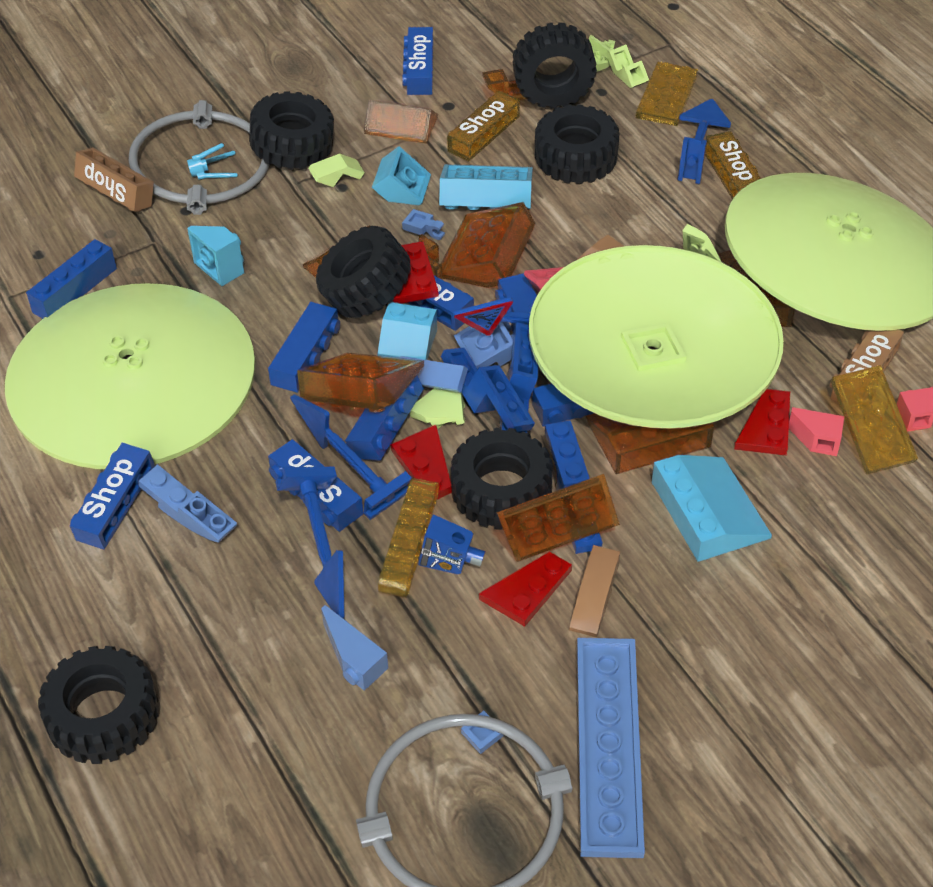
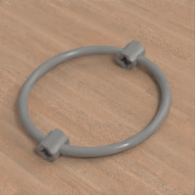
[129,100,269,215]
[356,714,572,887]

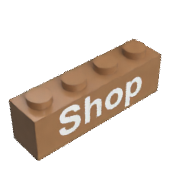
[74,148,154,212]
[830,329,904,411]

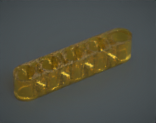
[378,478,439,597]

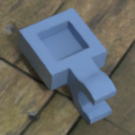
[402,209,445,240]

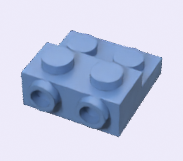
[454,322,513,369]

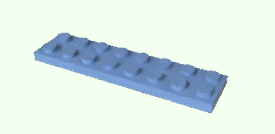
[577,638,645,858]

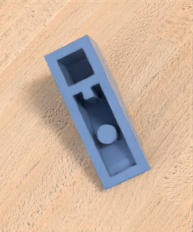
[321,605,388,691]

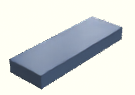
[397,356,468,393]

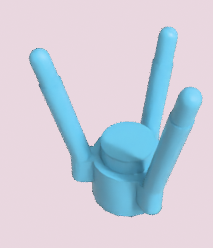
[187,143,238,180]

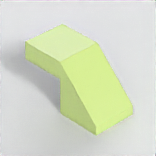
[606,45,649,88]
[308,154,365,187]

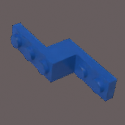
[500,322,538,433]
[440,348,535,432]
[545,420,603,554]

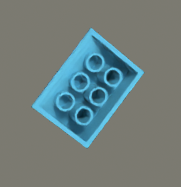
[439,164,533,211]
[652,455,772,562]

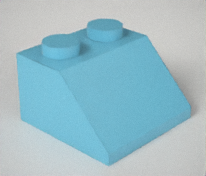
[372,146,431,205]
[187,226,244,286]
[378,302,437,360]

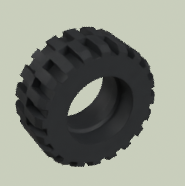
[512,22,597,109]
[249,91,334,170]
[534,104,620,184]
[316,226,411,318]
[451,427,553,530]
[38,646,159,764]

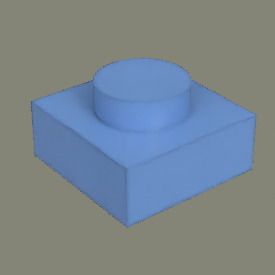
[461,711,503,754]

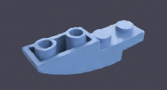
[139,464,237,543]

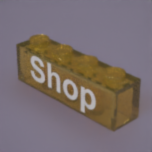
[447,91,520,162]
[705,131,761,200]

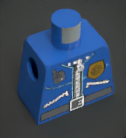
[418,515,486,574]

